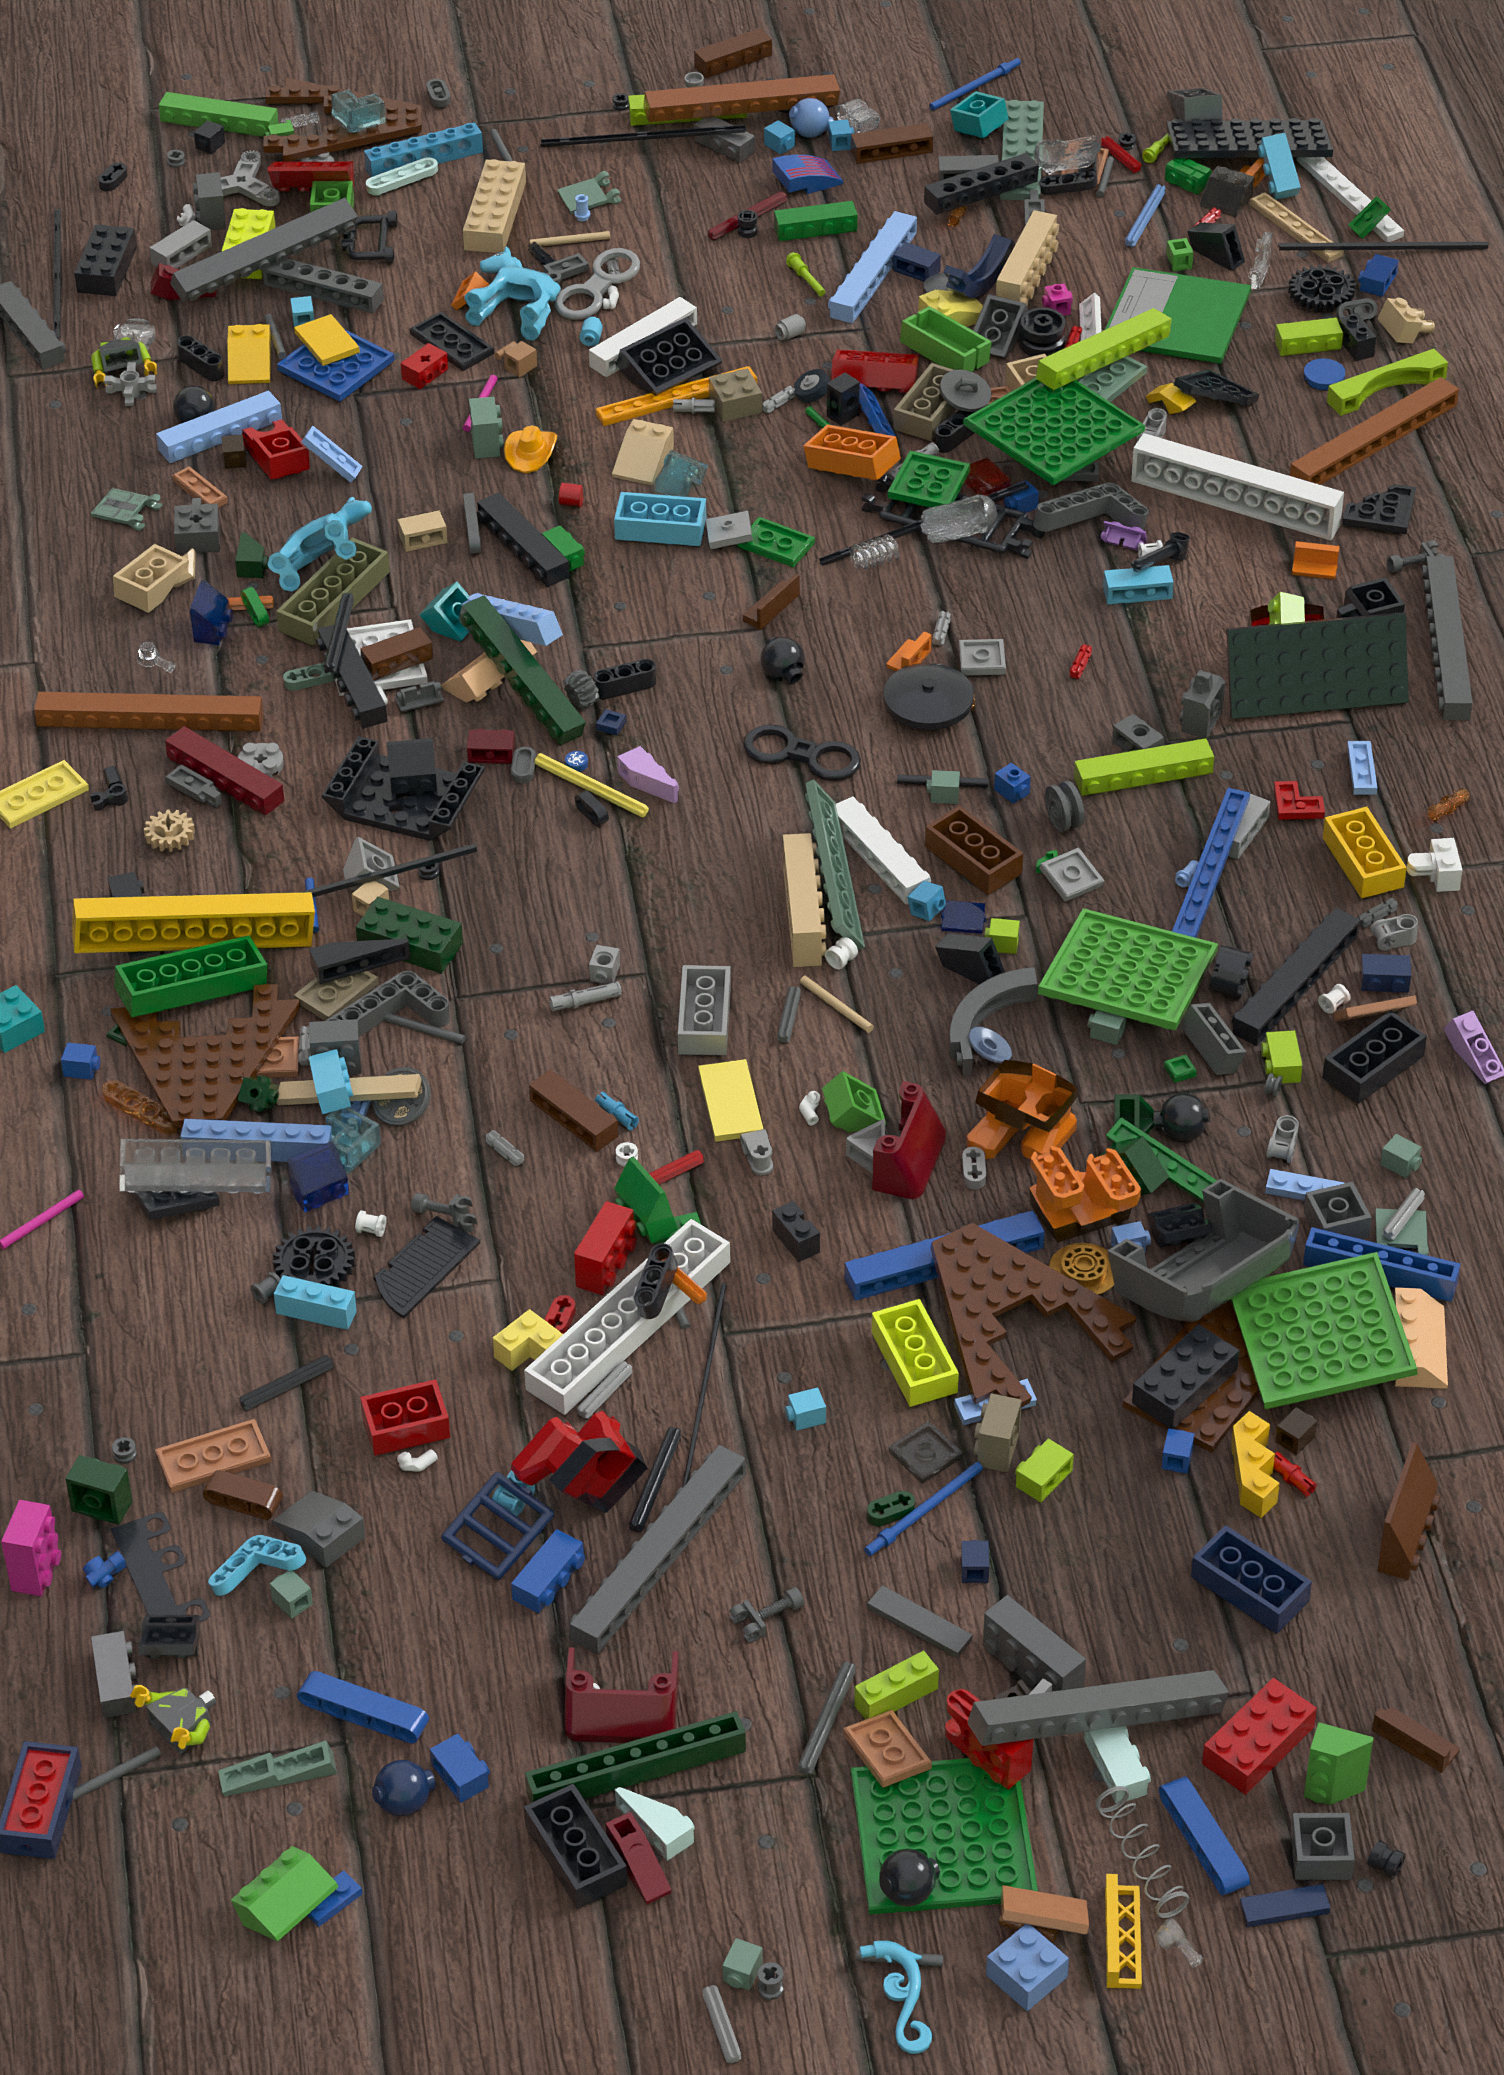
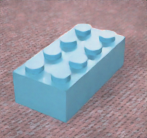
[614,492,707,546]

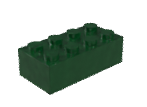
[356,896,463,974]

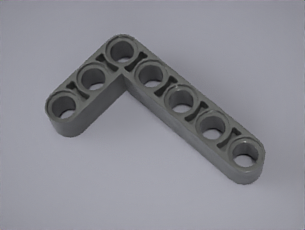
[1033,483,1149,532]
[326,971,450,1037]

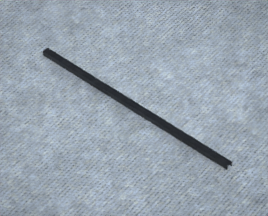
[540,125,746,147]
[54,206,61,338]
[1278,242,1489,251]
[819,481,1029,566]
[299,844,477,898]

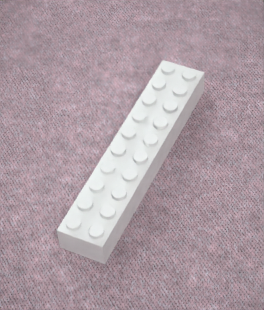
[1131,433,1344,541]
[524,1219,730,1415]

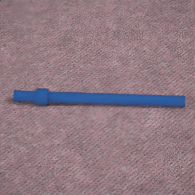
[929,58,1021,111]
[864,1462,983,1556]

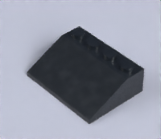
[616,317,722,396]

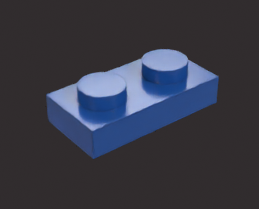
[307,1871,363,1927]

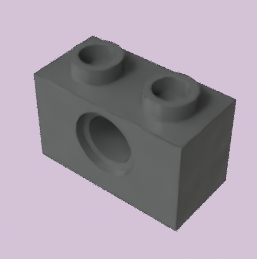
[1112,714,1164,752]

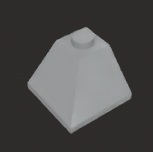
[343,837,399,891]

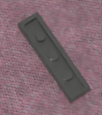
[867,1585,973,1659]

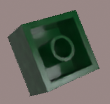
[65,1455,133,1525]

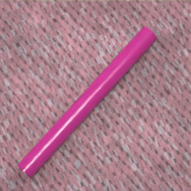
[463,375,498,432]
[0,1190,84,1250]

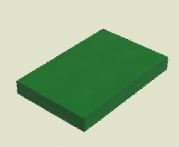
[737,517,815,568]

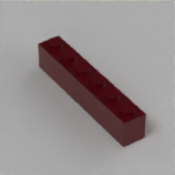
[165,726,285,816]

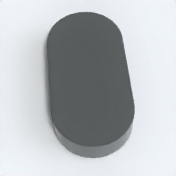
[511,747,536,784]

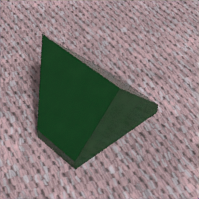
[1113,1094,1155,1134]

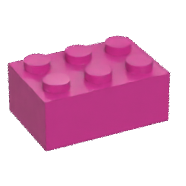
[1,1500,61,1596]

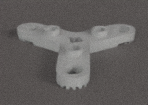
[193,150,280,206]

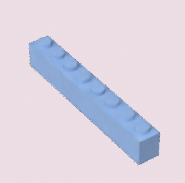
[828,211,917,324]

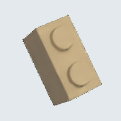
[398,511,447,552]

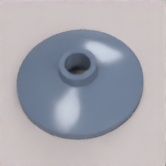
[968,1027,1012,1063]

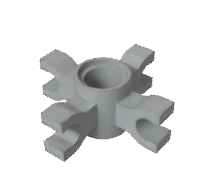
[104,362,157,406]

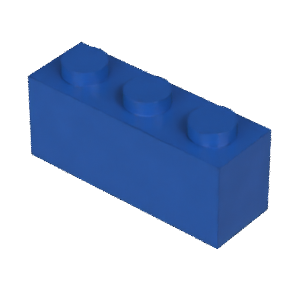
[511,1529,585,1613]

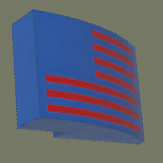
[772,154,843,194]

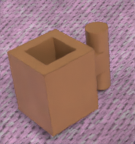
[494,341,537,377]

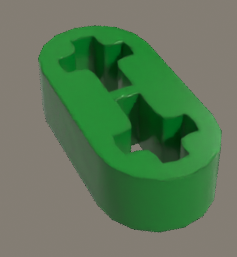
[240,587,269,628]

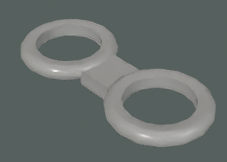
[554,248,640,320]

